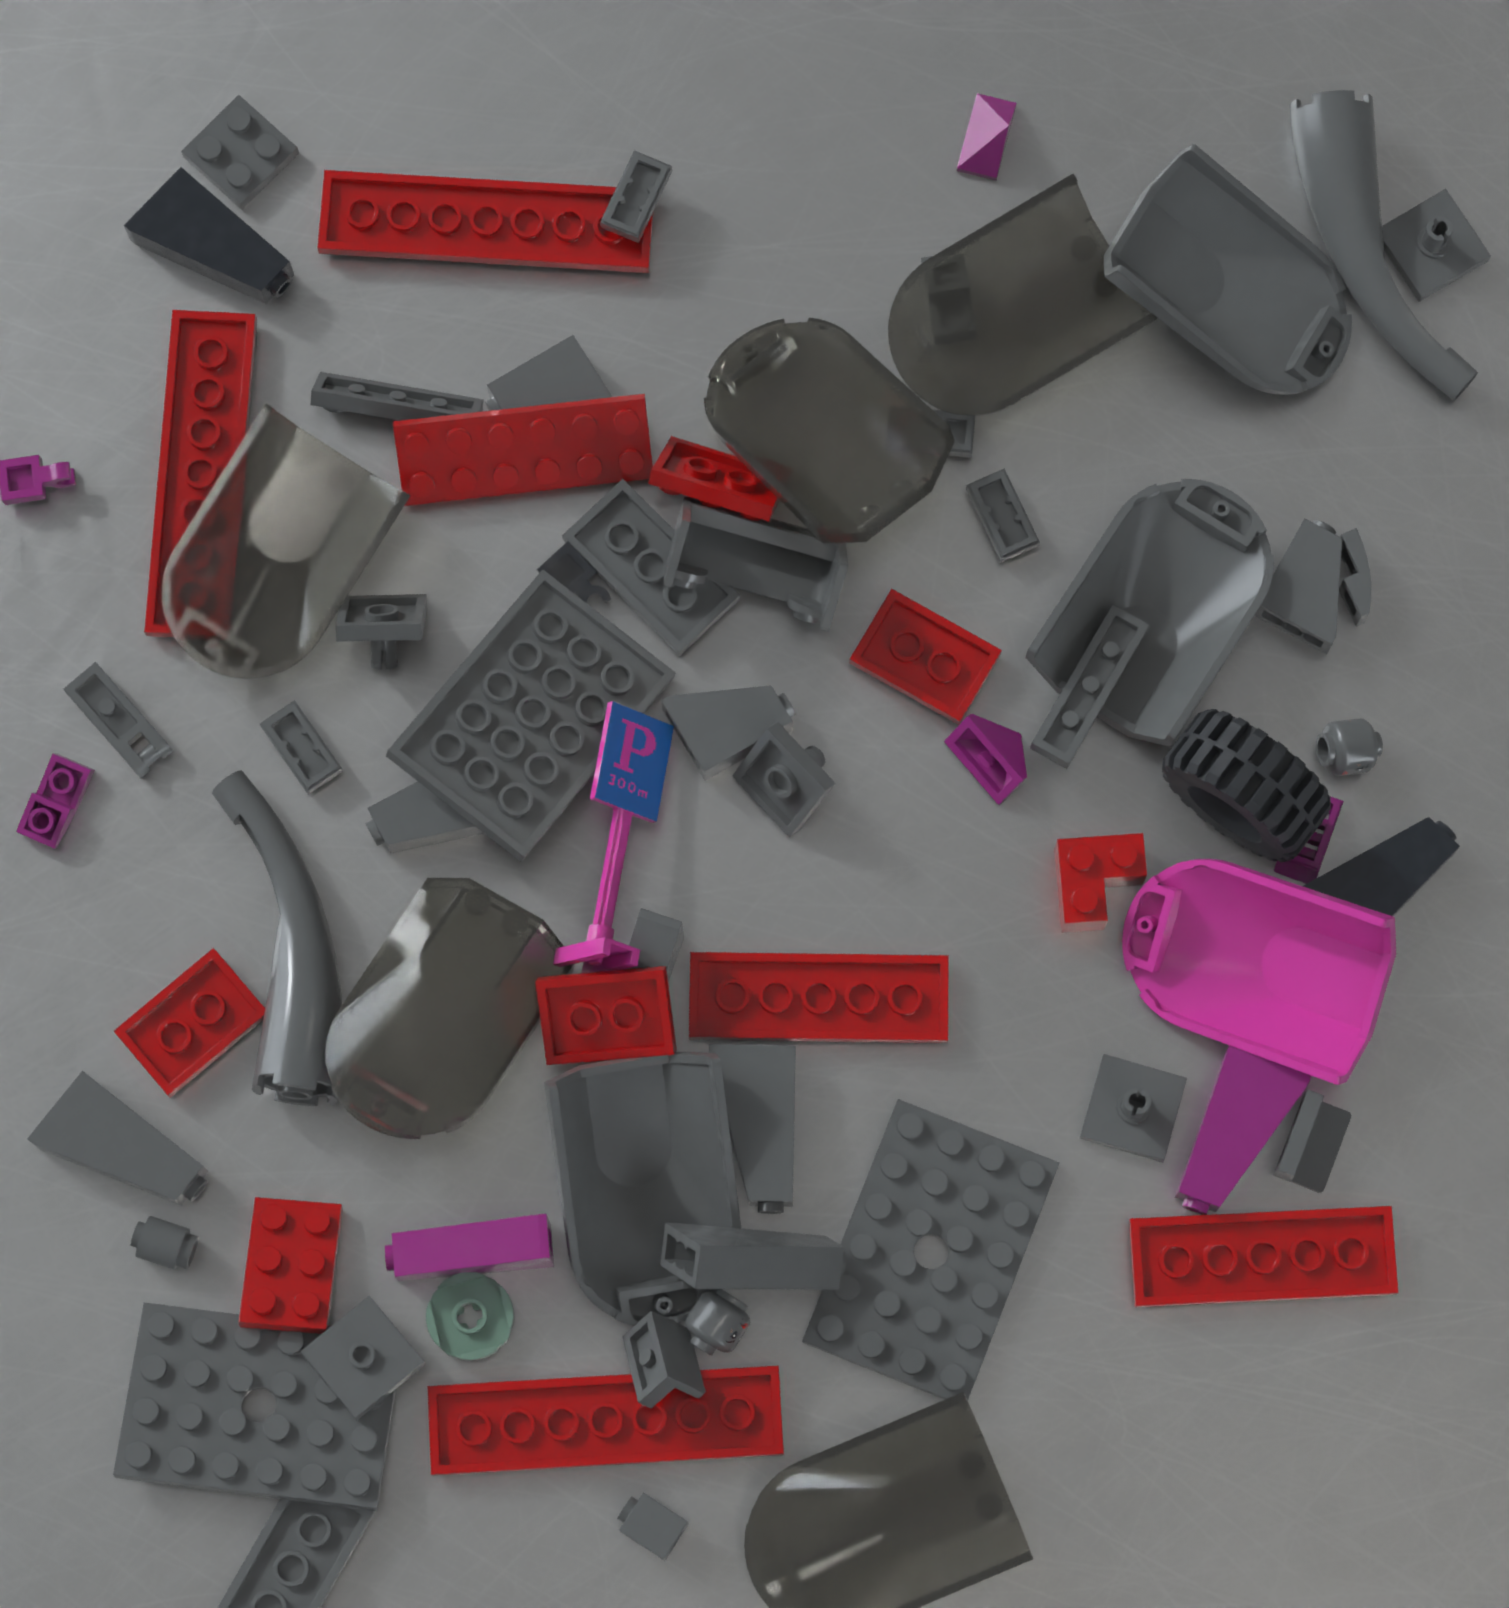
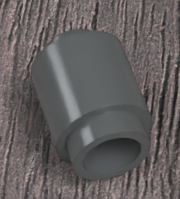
[130,1216,199,1270]

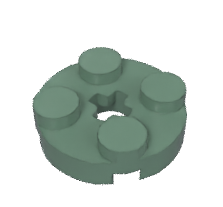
[426,1272,514,1361]

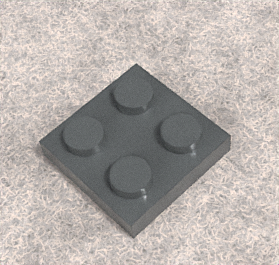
[181,95,299,210]

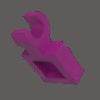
[0,455,76,505]

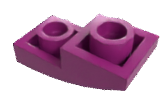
[16,753,95,849]

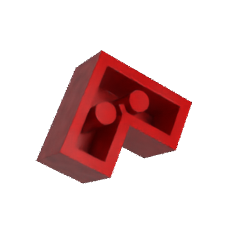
[1054,833,1147,933]

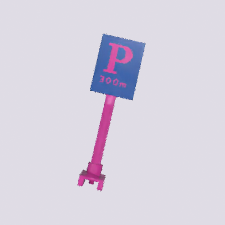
[553,701,674,973]

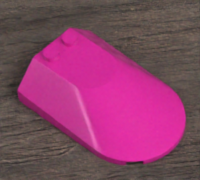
[1122,859,1397,1085]

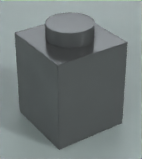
[617,1492,689,1561]

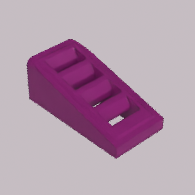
[1274,796,1344,884]

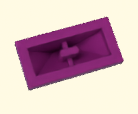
[957,93,1017,181]
[944,714,1027,805]

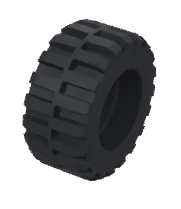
[1162,709,1331,862]

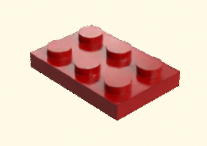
[648,436,790,522]
[849,588,1002,725]
[114,948,265,1098]
[535,966,677,1065]
[238,1197,343,1334]

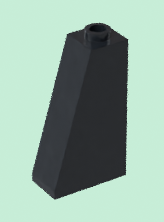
[124,167,294,304]
[1303,817,1460,917]

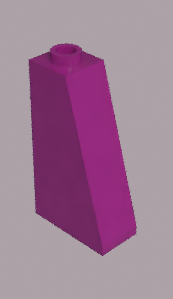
[1175,1046,1312,1215]
[385,1214,554,1281]

